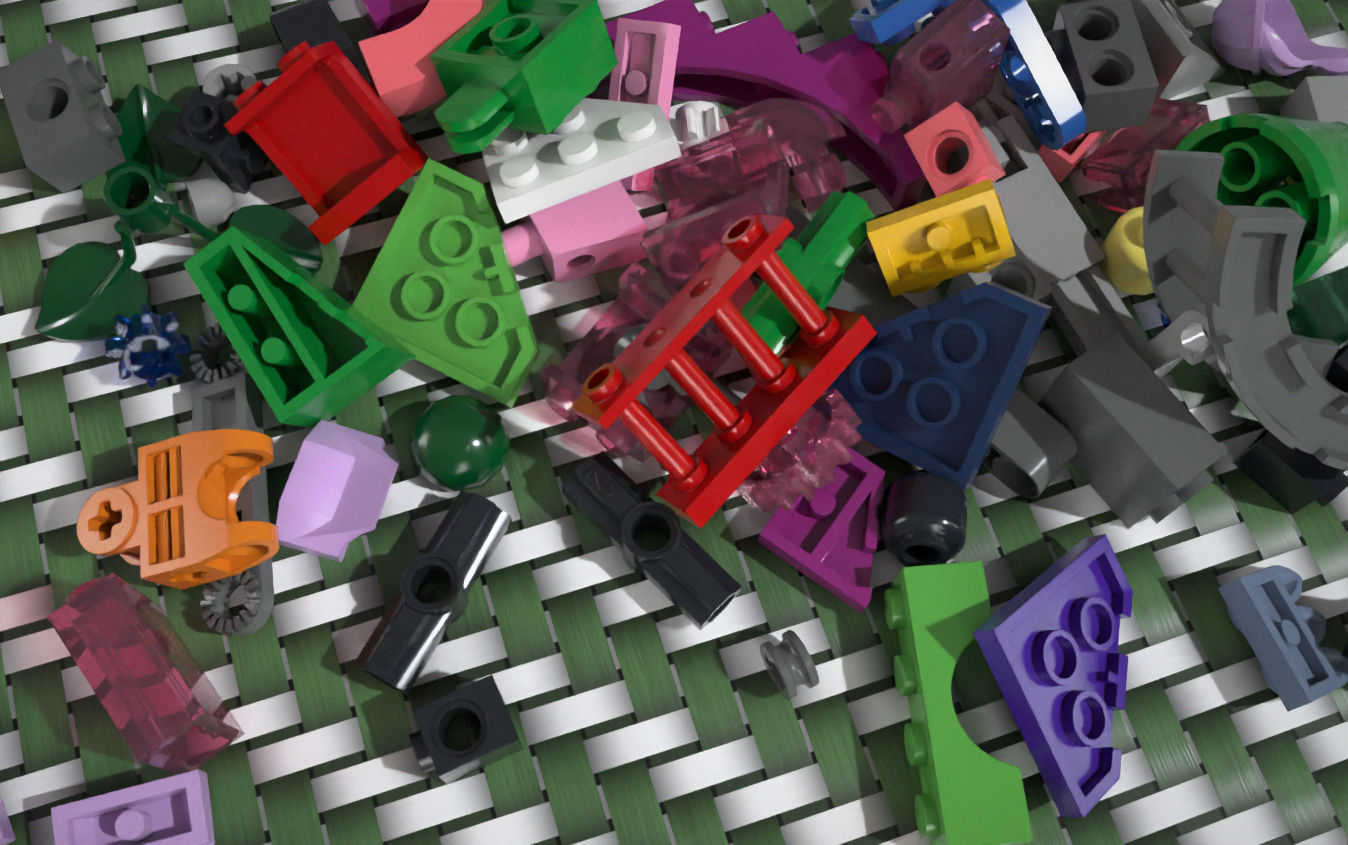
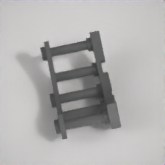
[1143,150,1348,471]

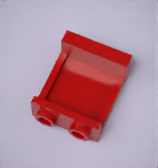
[224,40,429,246]

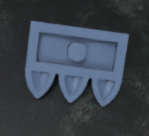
[1218,565,1348,712]

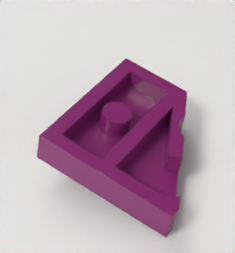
[757,435,885,614]

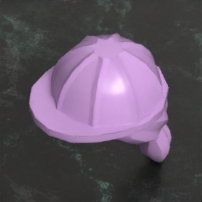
[1211,0,1348,76]

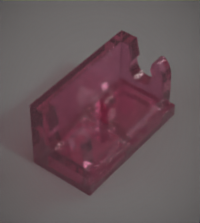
[1081,98,1210,213]

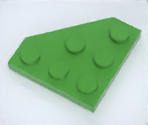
[352,158,540,408]

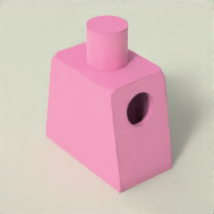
[502,180,648,283]

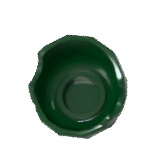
[408,395,510,492]

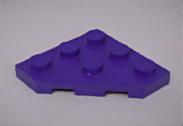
[973,534,1133,818]

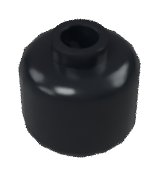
[881,469,968,567]

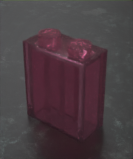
[47,573,245,774]

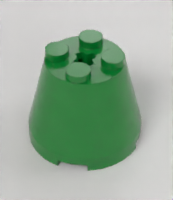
[1174,113,1348,289]

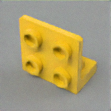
[866,178,1016,297]

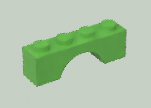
[884,561,1033,845]

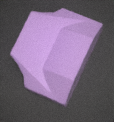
[276,420,399,563]
[51,769,215,845]

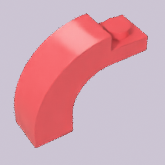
[358,0,485,119]

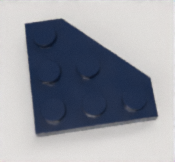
[807,281,1053,490]

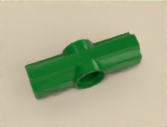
[726,191,878,358]

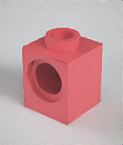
[904,101,1006,197]

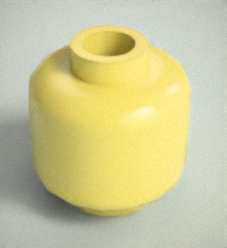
[1100,206,1155,295]

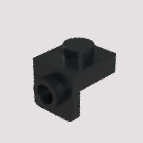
[167,91,269,194]

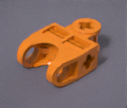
[77,429,279,590]

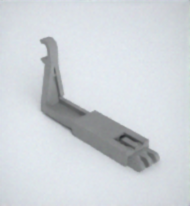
[947,97,1214,379]

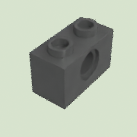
[0,39,126,193]

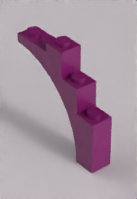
[585,0,927,212]

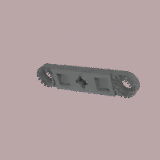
[190,323,274,637]

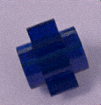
[105,303,191,388]

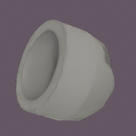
[185,178,235,228]

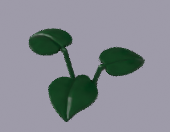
[34,84,324,342]

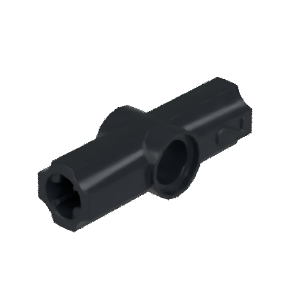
[562,451,742,631]
[353,490,512,695]

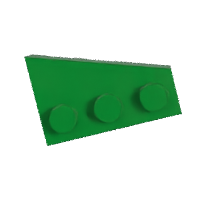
[183,226,416,428]

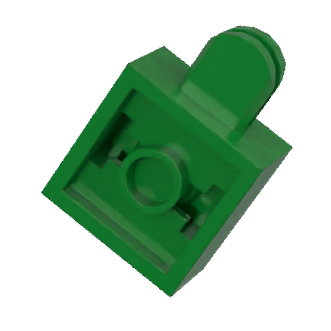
[430,0,618,154]

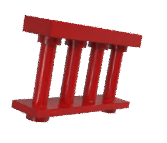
[571,213,877,529]

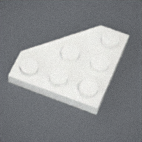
[482,98,682,224]

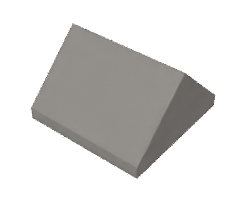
[1130,0,1227,106]

